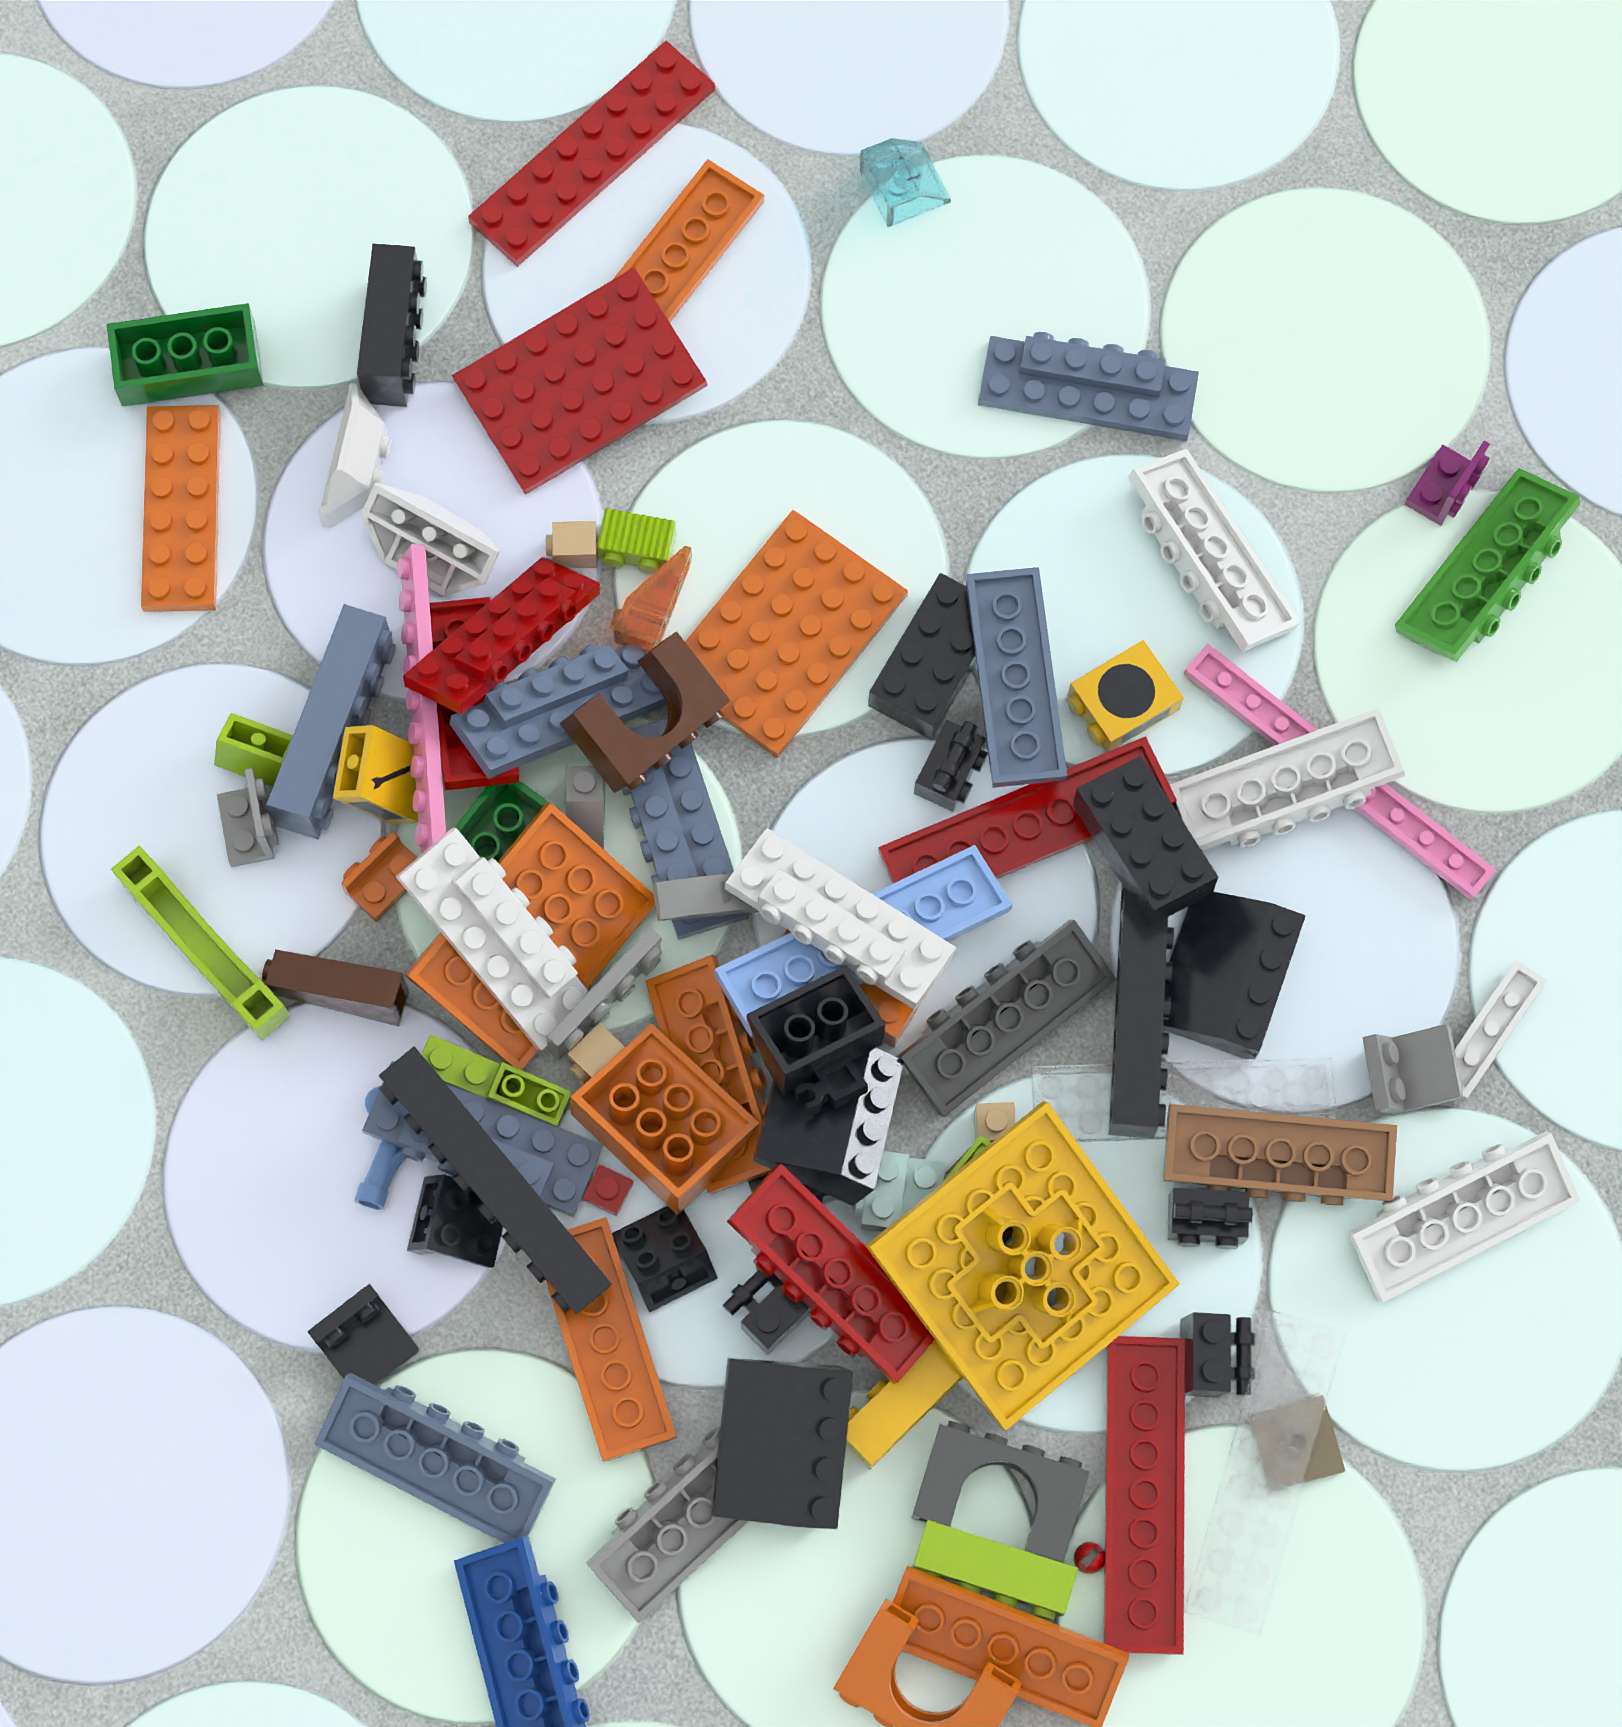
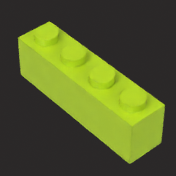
[913,1520,1078,1621]

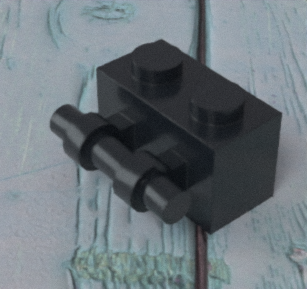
[913,720,988,812]
[1167,1188,1253,1249]
[722,1267,812,1356]
[1180,1312,1256,1398]

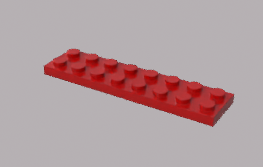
[468,40,715,267]
[878,736,1177,884]
[1103,1336,1185,1655]

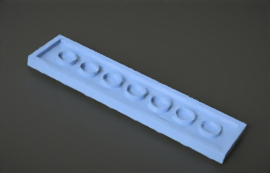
[714,845,1013,1037]

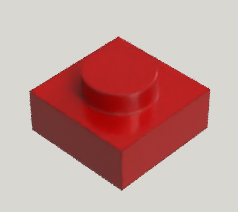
[582,1164,634,1217]

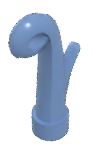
[354,1086,406,1210]

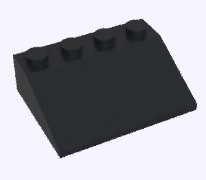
[1163,892,1306,1062]
[753,1048,904,1206]
[711,1358,853,1529]

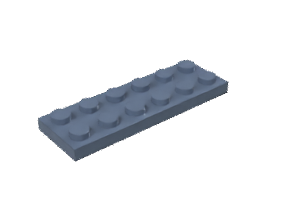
[966,567,1067,788]

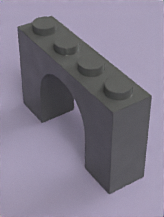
[911,1421,1090,1563]

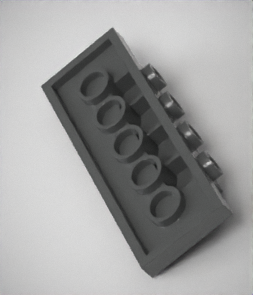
[897,919,1117,1117]

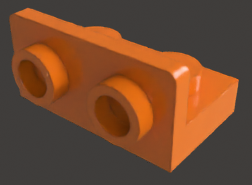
[341,832,418,922]

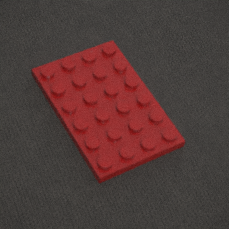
[452,267,708,495]

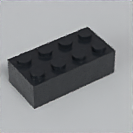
[357,243,427,407]
[868,572,976,740]
[1073,755,1219,927]

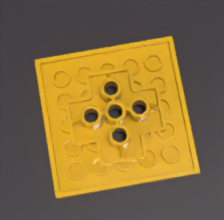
[866,1101,1180,1431]

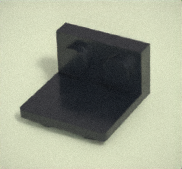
[407,1174,503,1268]
[612,1206,718,1313]
[307,1283,419,1385]

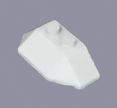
[318,383,392,529]
[360,483,501,596]

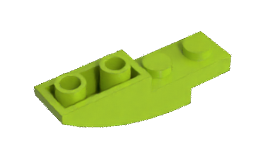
[421,1034,572,1126]

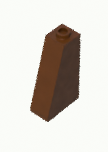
[262,949,409,1027]

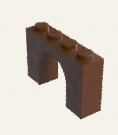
[560,631,730,793]

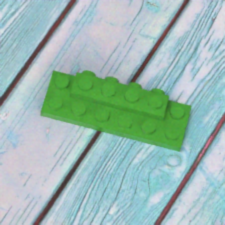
[1395,468,1580,662]

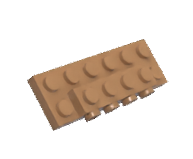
[1163,1104,1398,1206]

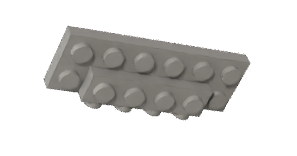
[586,1427,748,1623]

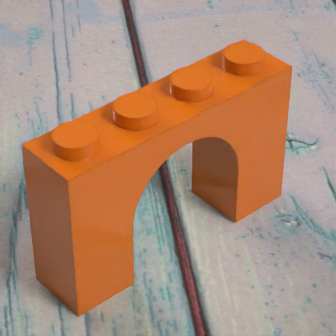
[833,1598,1023,1727]

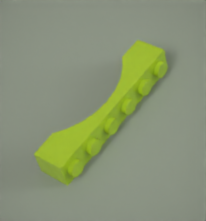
[111,845,291,1041]

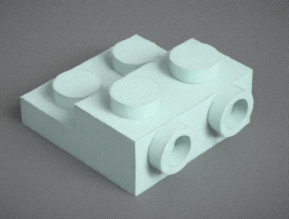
[854,1151,946,1232]

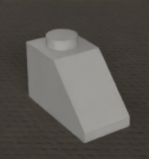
[566,766,605,849]

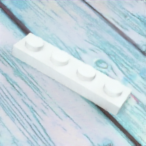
[1455,959,1548,1102]

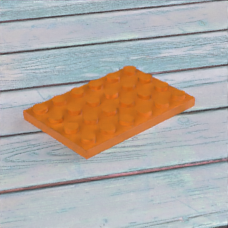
[685,509,908,759]
[404,802,655,1070]

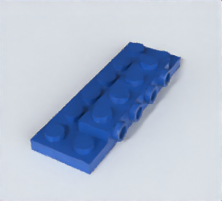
[453,1537,590,1727]

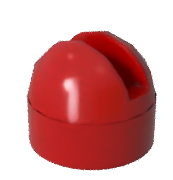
[1073,1542,1105,1574]

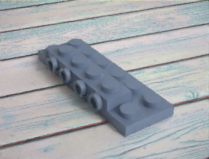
[978,332,1199,441]
[450,641,667,779]
[622,718,749,940]
[362,1061,603,1217]
[314,1373,557,1543]

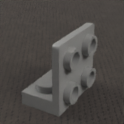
[217,768,279,867]
[1362,1024,1463,1114]

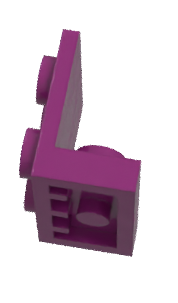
[1404,440,1490,526]

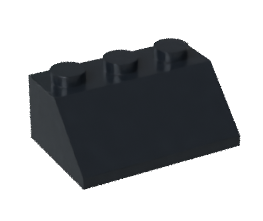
[746,965,886,1095]

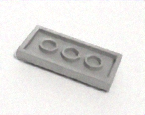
[547,927,662,1061]

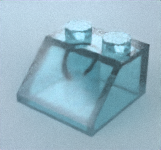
[859,138,951,228]

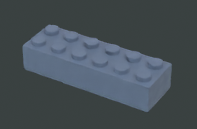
[266,604,396,839]

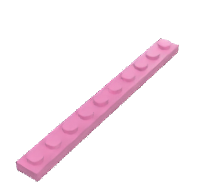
[397,544,446,854]
[1183,643,1496,901]

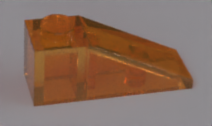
[610,545,692,653]

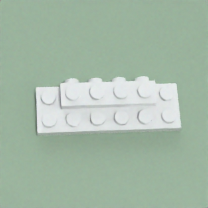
[1127,449,1302,652]
[1170,707,1405,851]
[396,828,589,1051]
[724,828,957,1010]
[1348,1131,1581,1303]

